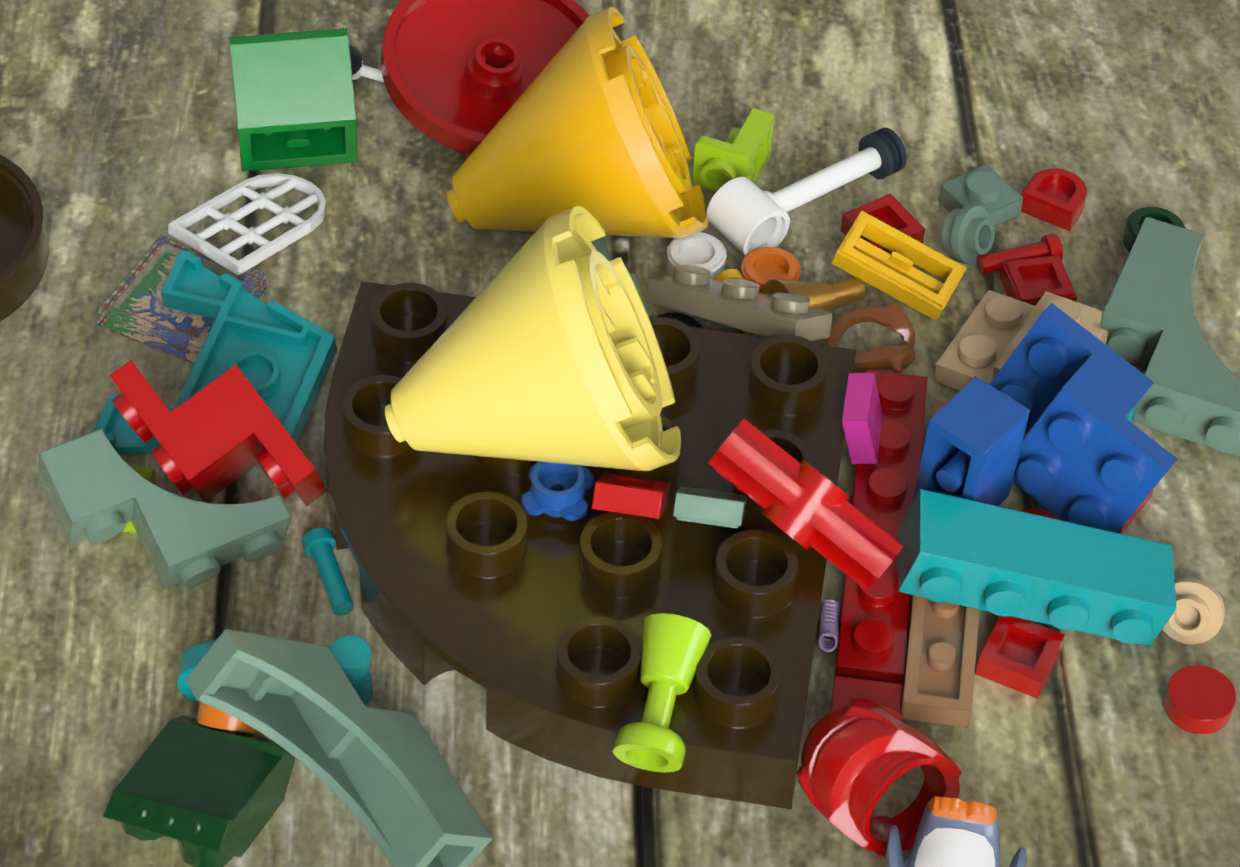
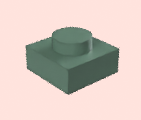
[938,164,1023,227]

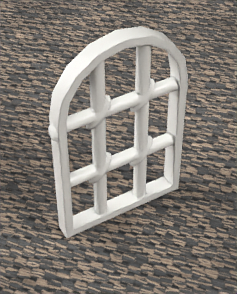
[168,173,326,276]

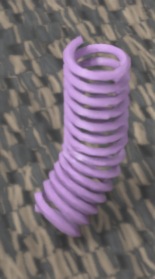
[818,599,841,652]

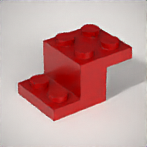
[109,360,327,507]

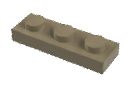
[646,265,833,341]

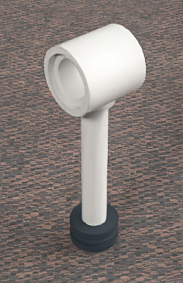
[706,128,907,256]

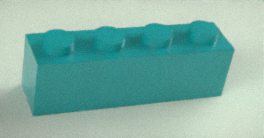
[898,489,1177,647]

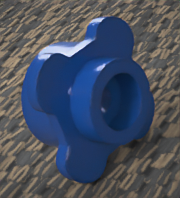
[522,462,594,521]

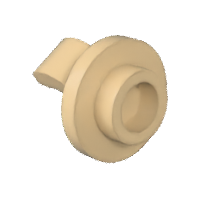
[1163,578,1225,645]

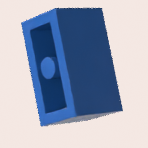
[912,376,1030,506]

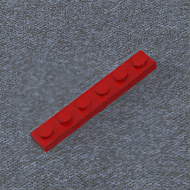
[835,370,928,684]

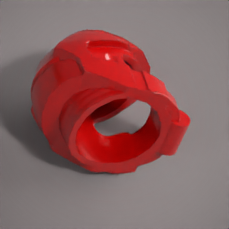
[797,698,962,857]

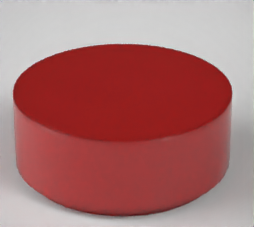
[1164,665,1236,734]

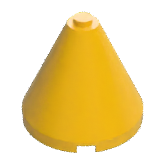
[446,7,708,239]

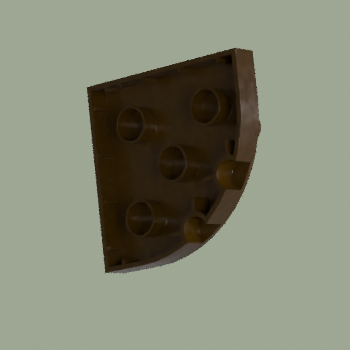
[324,281,857,809]

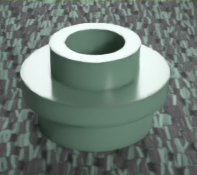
[941,205,995,265]

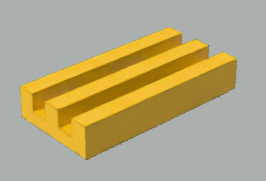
[831,211,967,321]

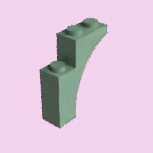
[1101,217,1240,457]
[185,629,493,867]

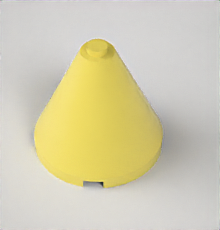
[385,206,681,471]

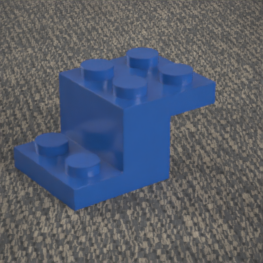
[989,302,1177,533]

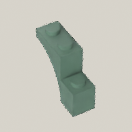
[37,429,291,589]

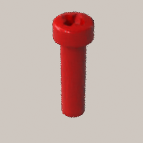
[976,234,1063,275]

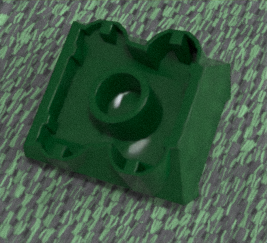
[103,715,296,867]

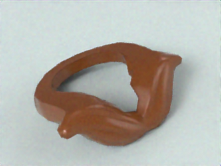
[826,302,915,373]

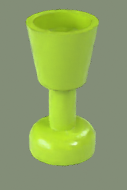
[612,613,711,772]

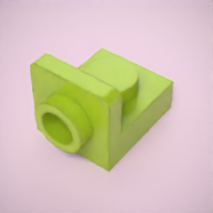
[693,108,775,191]

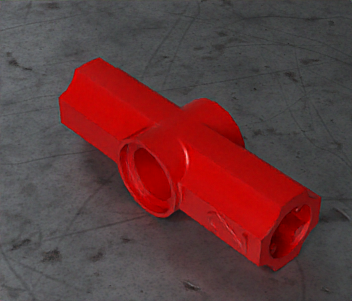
[708,418,904,591]

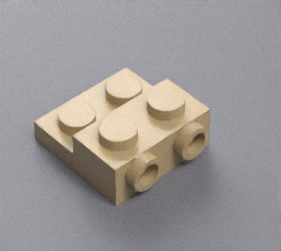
[935,290,1108,391]

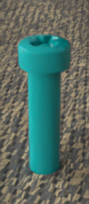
[301,527,354,616]

